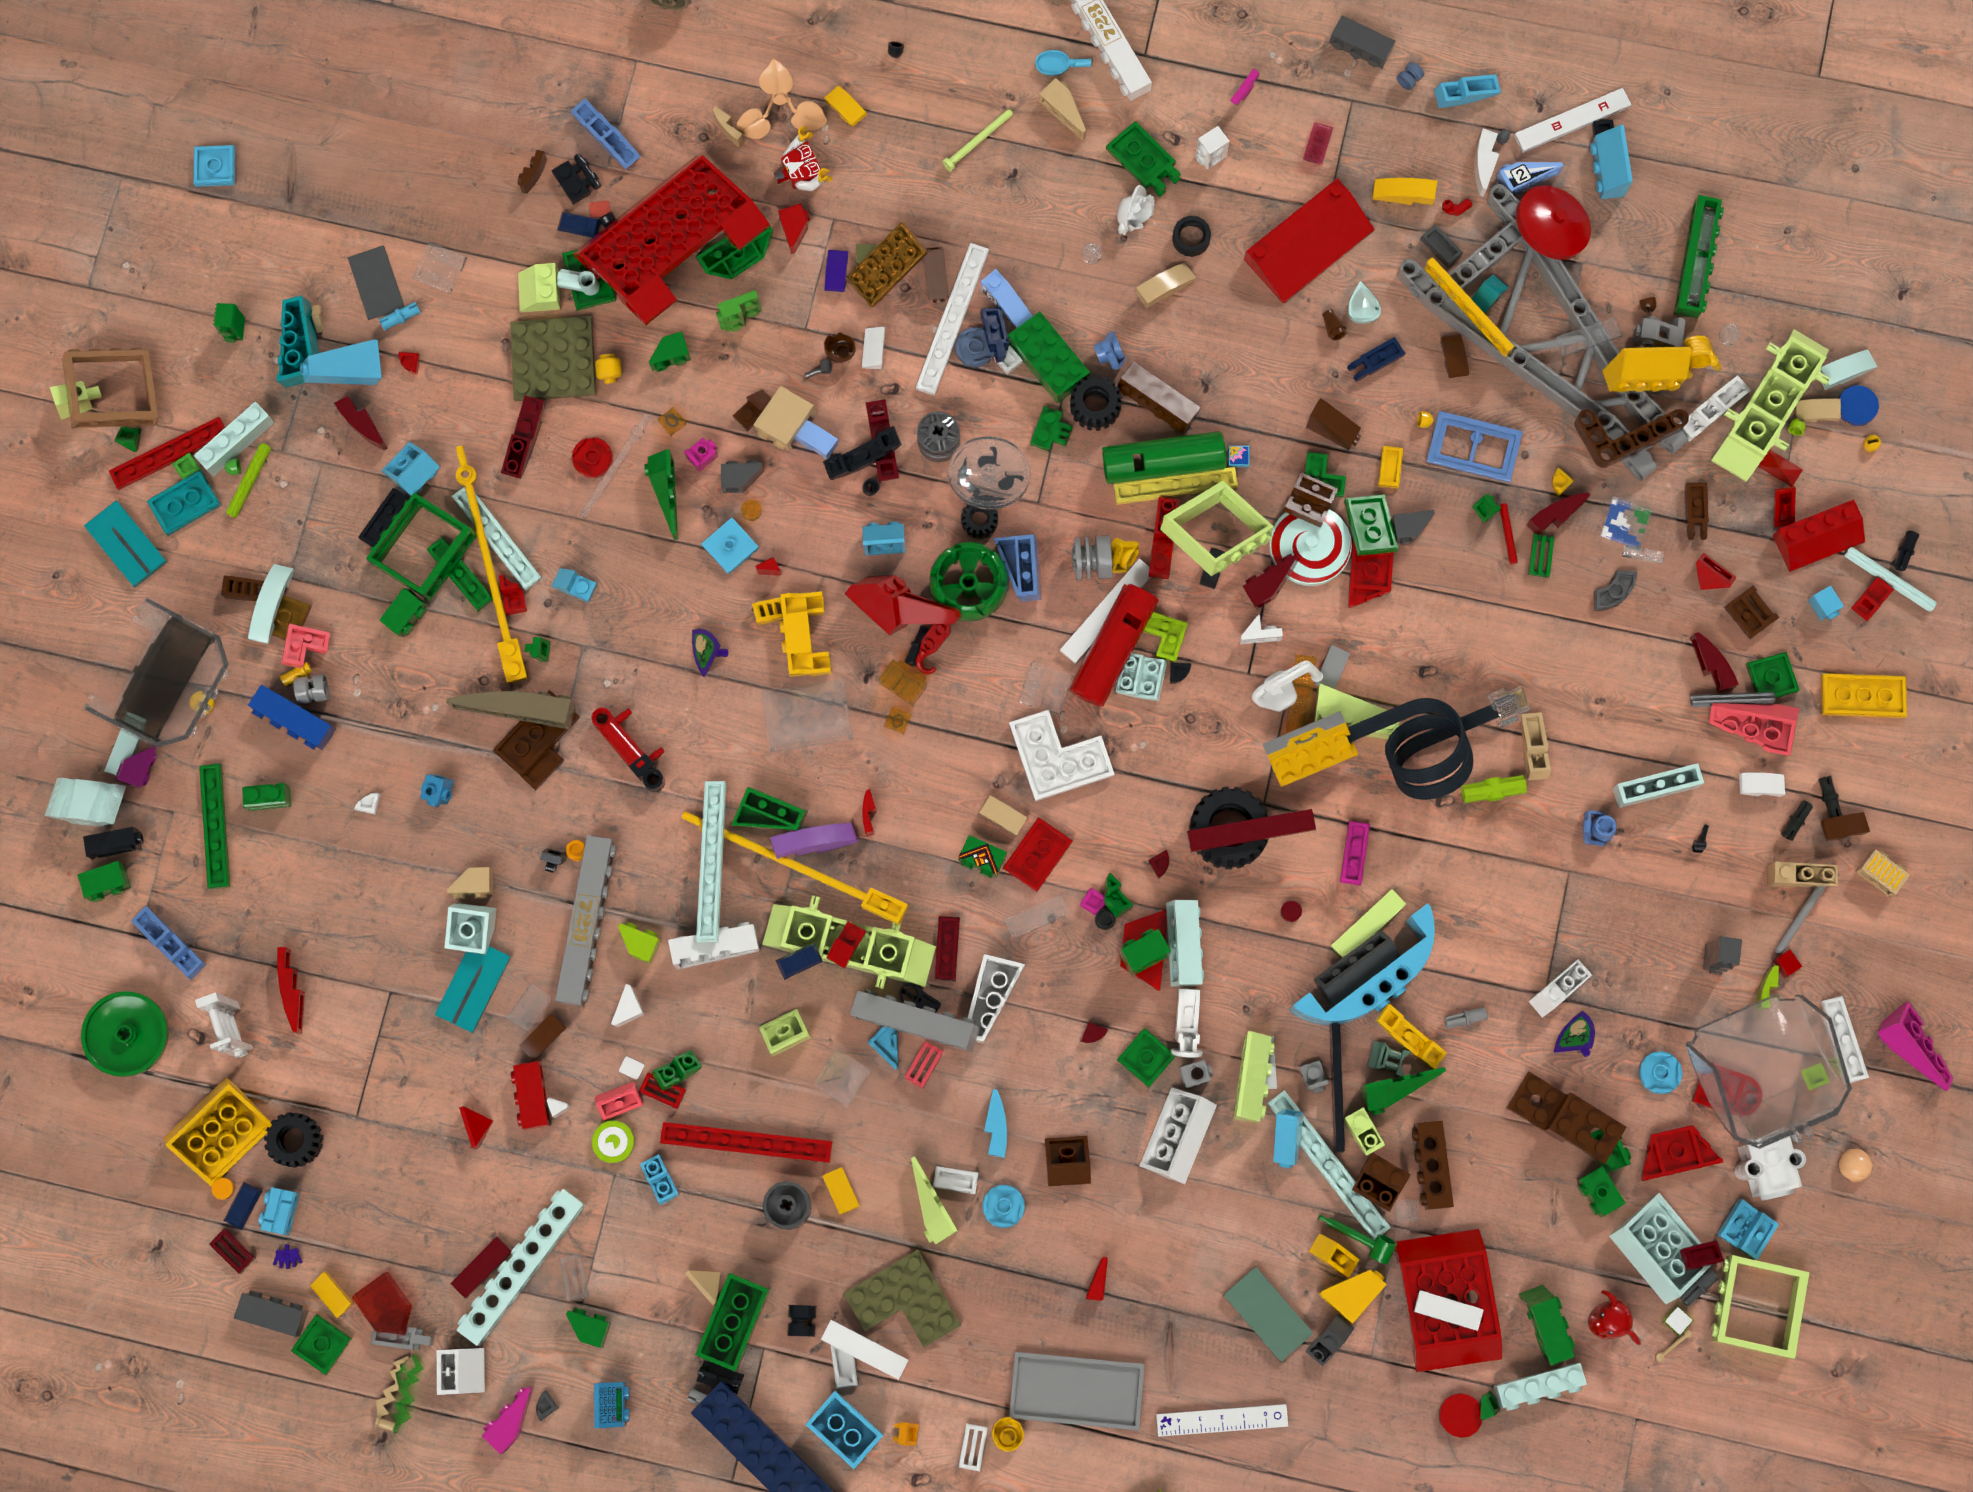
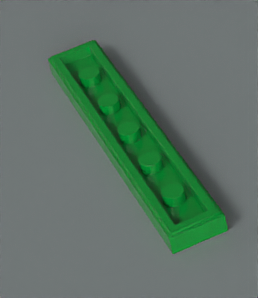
[199,763,230,890]

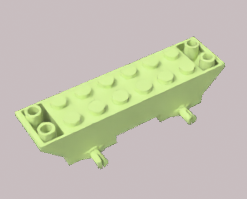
[1711,329,1831,482]
[762,895,936,989]

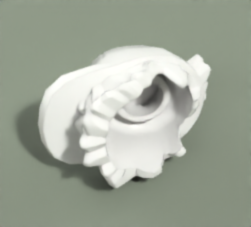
[1117,185,1155,235]

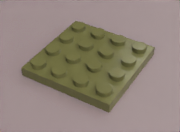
[510,316,596,402]

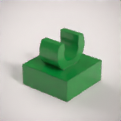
[1472,494,1501,523]
[524,637,550,662]

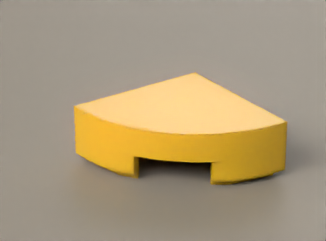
[1552,467,1574,497]

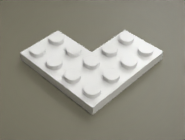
[1009,710,1115,802]

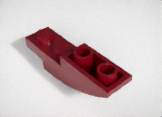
[501,395,546,479]

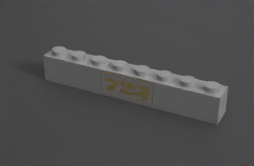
[555,835,617,1007]

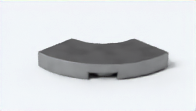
[1594,571,1637,611]

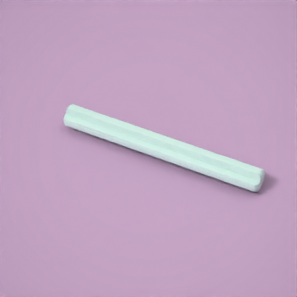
[1845,547,1937,612]

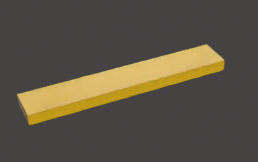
[1424,257,1514,357]

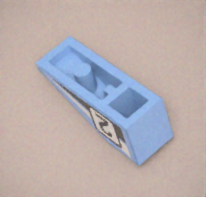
[1496,162,1564,195]
[981,269,1033,328]

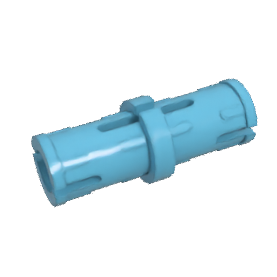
[379,302,421,331]

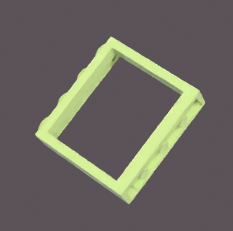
[1160,481,1274,576]
[1711,1255,1809,1359]

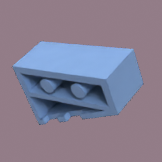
[993,534,1042,602]

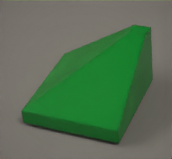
[115,427,141,452]
[1480,1391,1500,1421]

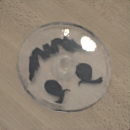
[948,436,1030,510]

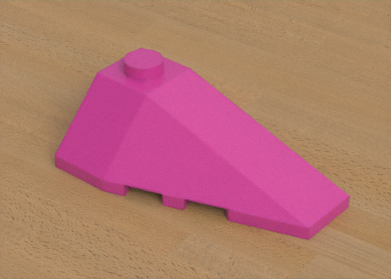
[1878,1002,1953,1091]

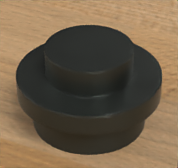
[1095,909,1116,930]

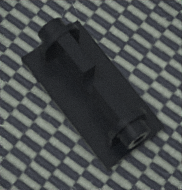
[696,1360,744,1394]

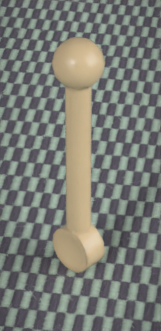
[1655,1329,1692,1362]

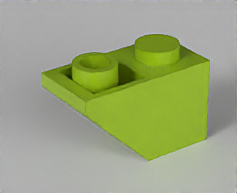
[618,922,661,964]

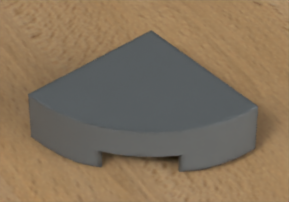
[537,1390,559,1421]

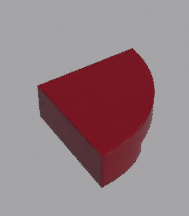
[1148,850,1169,879]
[1081,1022,1108,1044]

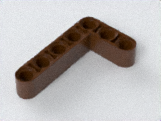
[1574,409,1689,468]

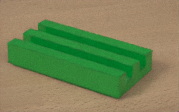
[1528,534,1555,578]

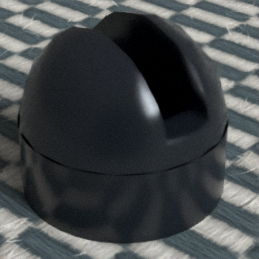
[888,41,904,58]
[598,211,616,228]
[862,479,879,496]

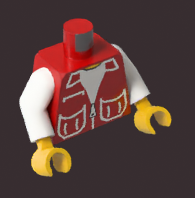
[774,126,832,191]

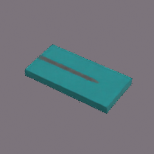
[84,500,167,587]
[434,946,511,1033]

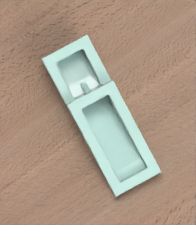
[1820,350,1878,390]

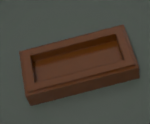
[520,748,564,791]

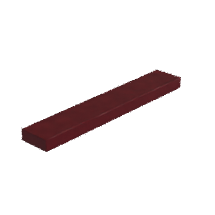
[1187,809,1316,853]

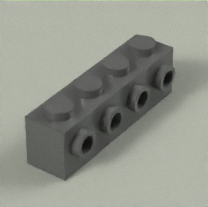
[1314,930,1400,1006]

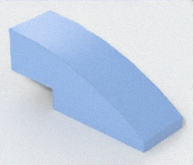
[794,420,839,460]

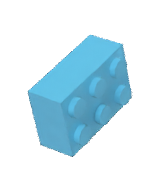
[805,1391,884,1469]

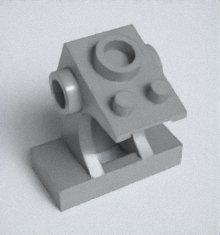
[1632,316,1686,348]

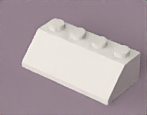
[1139,1087,1217,1185]

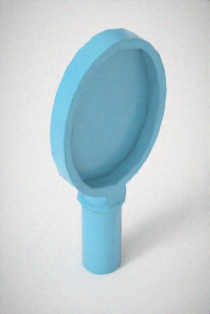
[1035,50,1091,76]

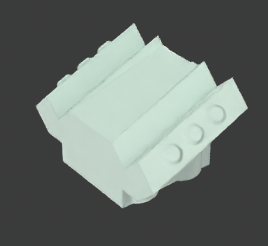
[44,777,126,828]

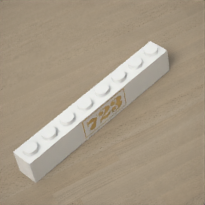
[1070,0,1152,101]

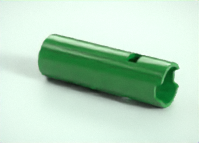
[1102,431,1227,484]

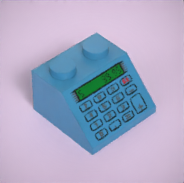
[594,1382,630,1428]

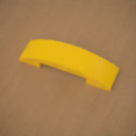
[1376,1003,1447,1069]

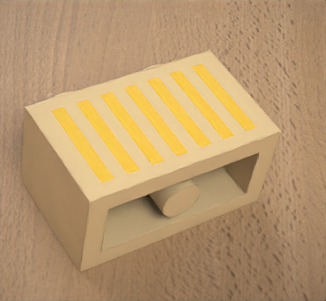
[1855,849,1910,897]

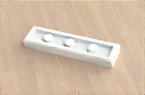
[1820,996,1869,1084]

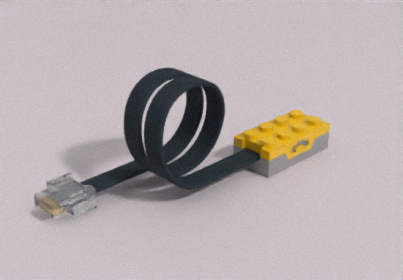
[1263,686,1530,800]

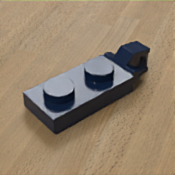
[980,307,1009,363]

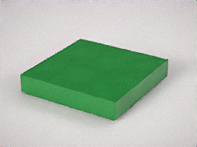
[1745,652,1800,698]
[1117,1028,1176,1088]
[291,1314,353,1375]

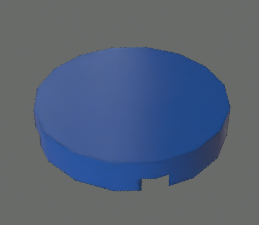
[1839,385,1879,426]

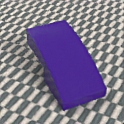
[824,250,848,292]

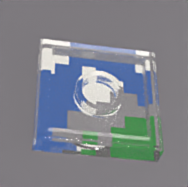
[1600,497,1652,549]

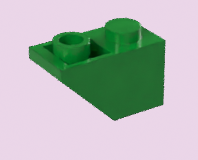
[649,331,691,372]
[566,1307,611,1348]

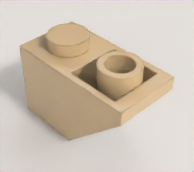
[447,867,493,900]

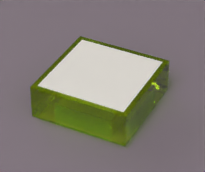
[1662,1305,1694,1336]

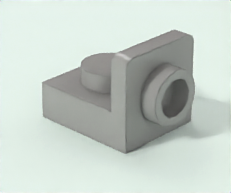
[1299,1060,1329,1094]

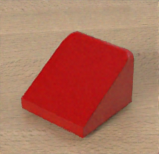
[755,557,782,576]
[1773,949,1803,978]

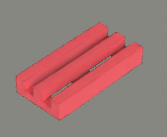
[904,1041,944,1089]

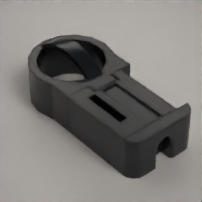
[898,983,941,1013]

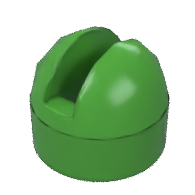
[224,458,241,475]

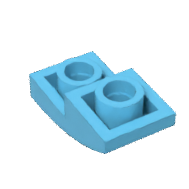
[640,1154,679,1205]

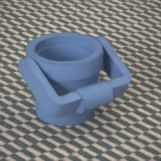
[1093,331,1125,370]
[1583,810,1616,846]

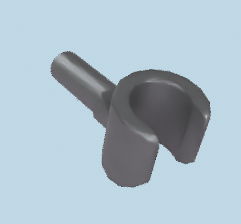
[1481,129,1510,145]
[804,360,832,378]

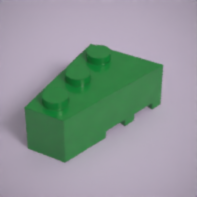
[732,787,808,830]
[1519,1285,1575,1366]

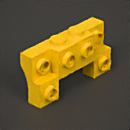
[779,591,832,677]

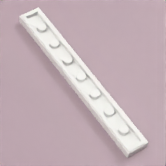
[916,243,989,396]

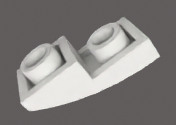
[1739,773,1785,797]

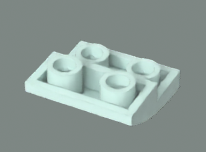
[1116,654,1167,701]

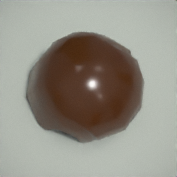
[824,332,856,363]

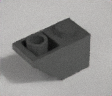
[721,460,763,493]
[1306,1314,1354,1366]

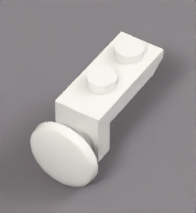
[1171,988,1203,1058]

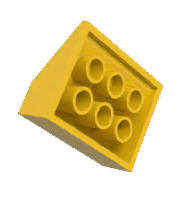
[163,1077,272,1187]

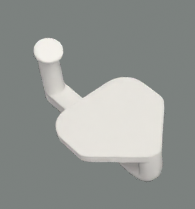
[1252,660,1323,712]

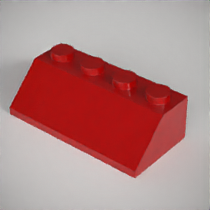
[1772,499,1865,572]

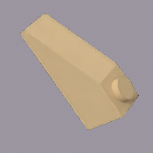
[1039,78,1086,140]

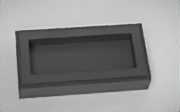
[1420,224,1463,268]

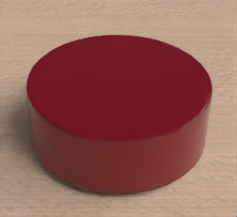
[1280,901,1302,923]

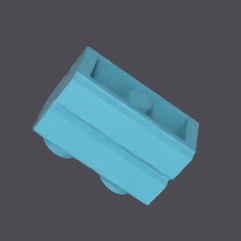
[258,1187,300,1236]

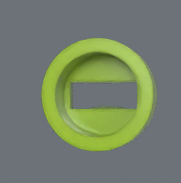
[1788,418,1806,436]

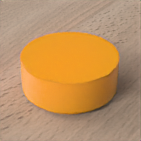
[566,840,585,862]
[211,1178,235,1200]

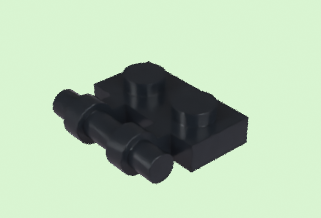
[551,153,601,205]

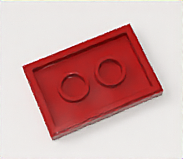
[1003,817,1073,892]

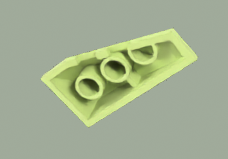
[911,1156,958,1245]

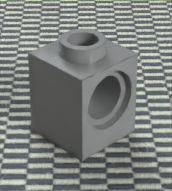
[1179,1060,1213,1089]

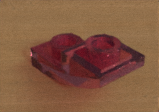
[1303,122,1333,165]

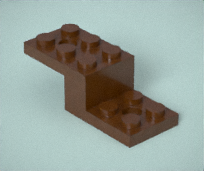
[1506,1072,1627,1164]

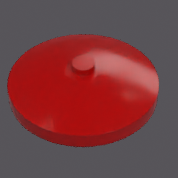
[1516,185,1591,260]

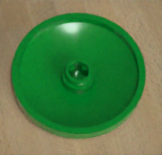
[81,991,169,1077]

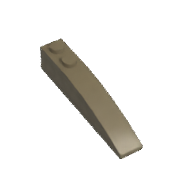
[446,691,576,729]

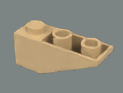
[1767,862,1838,887]

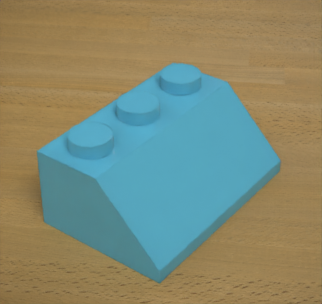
[1590,125,1633,199]

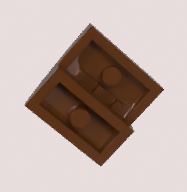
[1283,472,1338,528]

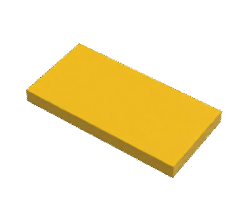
[1821,673,1907,718]

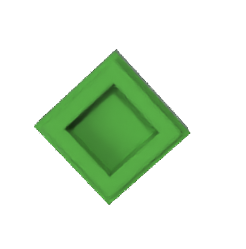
[172,453,202,480]

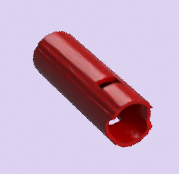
[1069,584,1159,707]

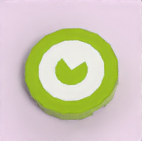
[592,1121,635,1163]

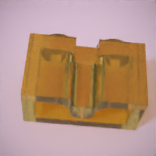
[879,659,927,706]

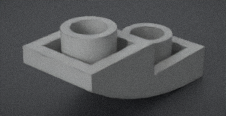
[1314,645,1350,689]

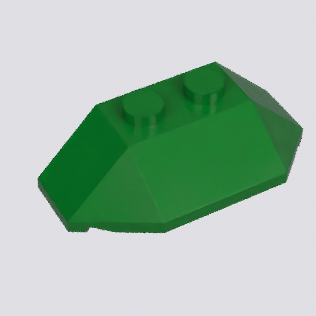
[695,213,773,279]

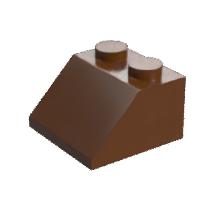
[1045,1136,1091,1186]

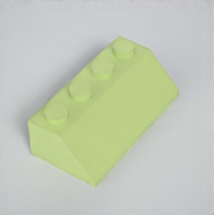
[1233,1031,1275,1123]

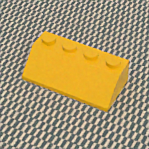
[1602,347,1691,393]

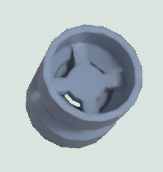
[1396,62,1424,90]

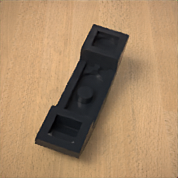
[823,426,902,480]

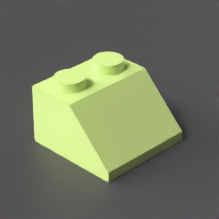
[518,263,561,313]

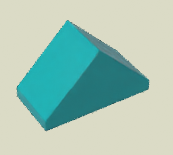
[1471,274,1509,314]

